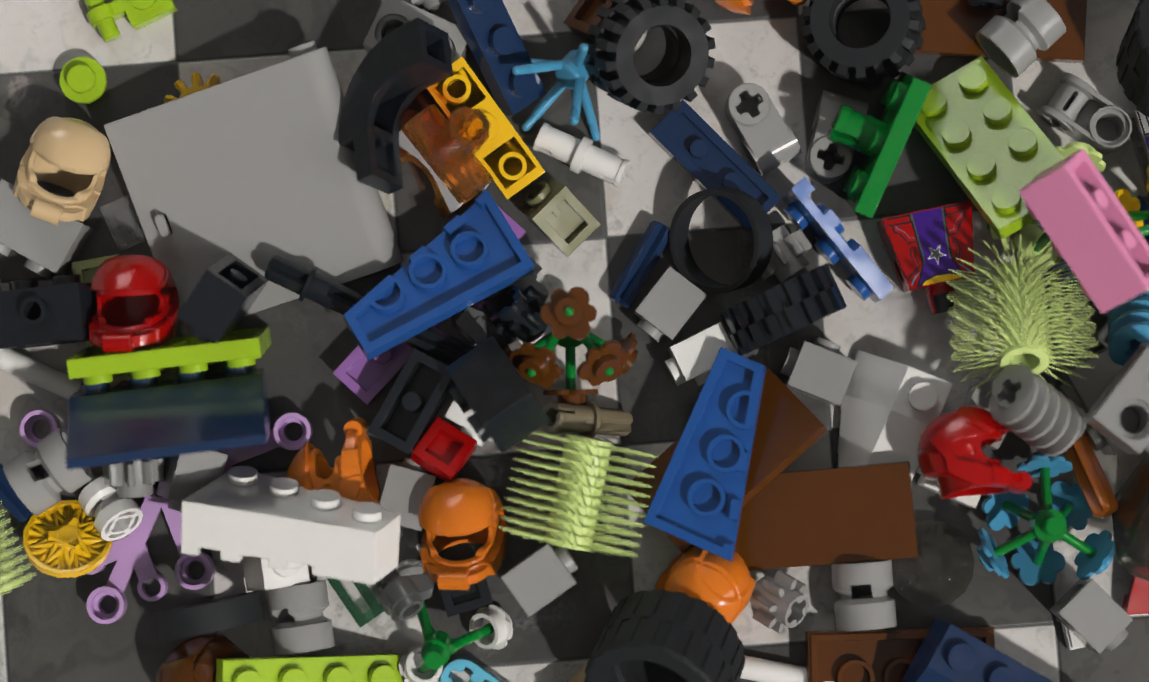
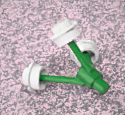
[396,559,513,682]

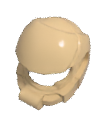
[13,116,111,226]

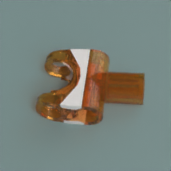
[399,104,494,218]

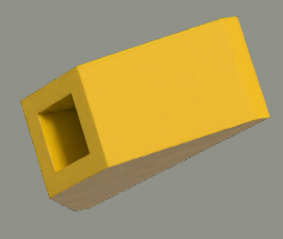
[426,57,545,200]

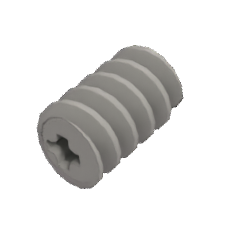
[989,364,1087,456]

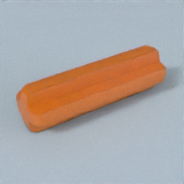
[1064,434,1119,519]

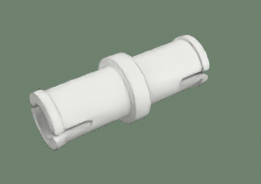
[533,123,630,188]

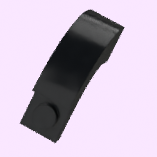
[338,17,453,194]

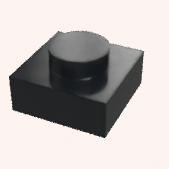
[440,578,494,617]

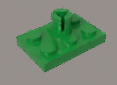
[827,71,932,218]

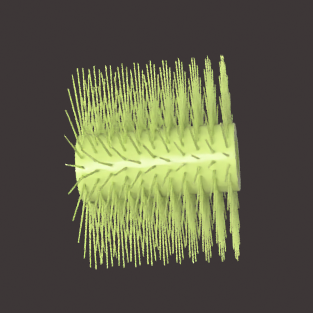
[946,233,1099,397]
[498,430,659,557]

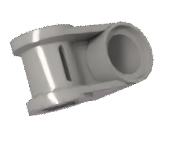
[1037,72,1132,154]
[725,83,802,177]
[804,90,869,185]

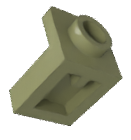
[519,177,601,257]

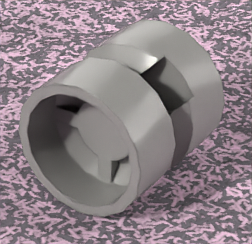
[975,0,1067,78]
[3,428,94,516]
[830,559,897,631]
[265,580,335,655]

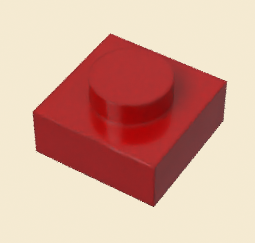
[411,417,477,482]

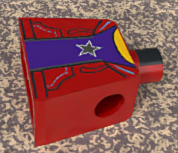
[877,200,975,315]

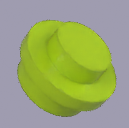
[59,57,107,104]

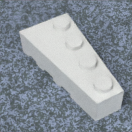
[181,466,401,585]

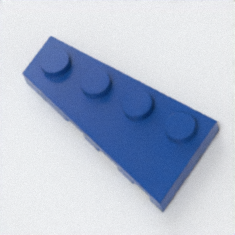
[343,189,534,361]
[643,347,766,562]

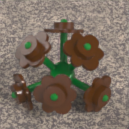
[504,287,638,405]

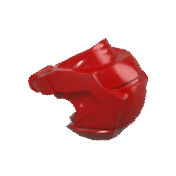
[89,254,180,352]
[917,405,1033,499]

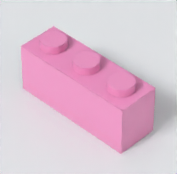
[1019,148,1149,314]

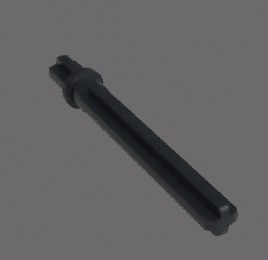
[265,255,475,365]

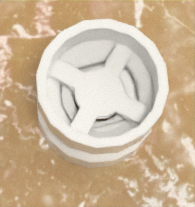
[78,476,143,541]

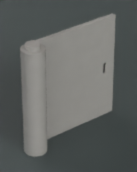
[103,41,404,337]

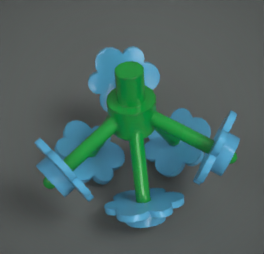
[976,452,1117,586]

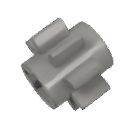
[761,225,813,283]
[103,458,165,498]
[750,570,809,633]

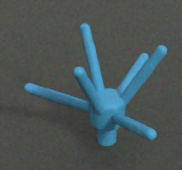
[512,42,601,141]

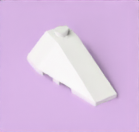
[837,350,953,481]

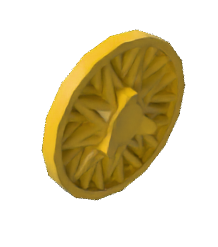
[23,500,112,578]

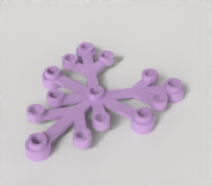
[20,376,313,624]

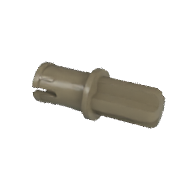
[544,401,633,438]

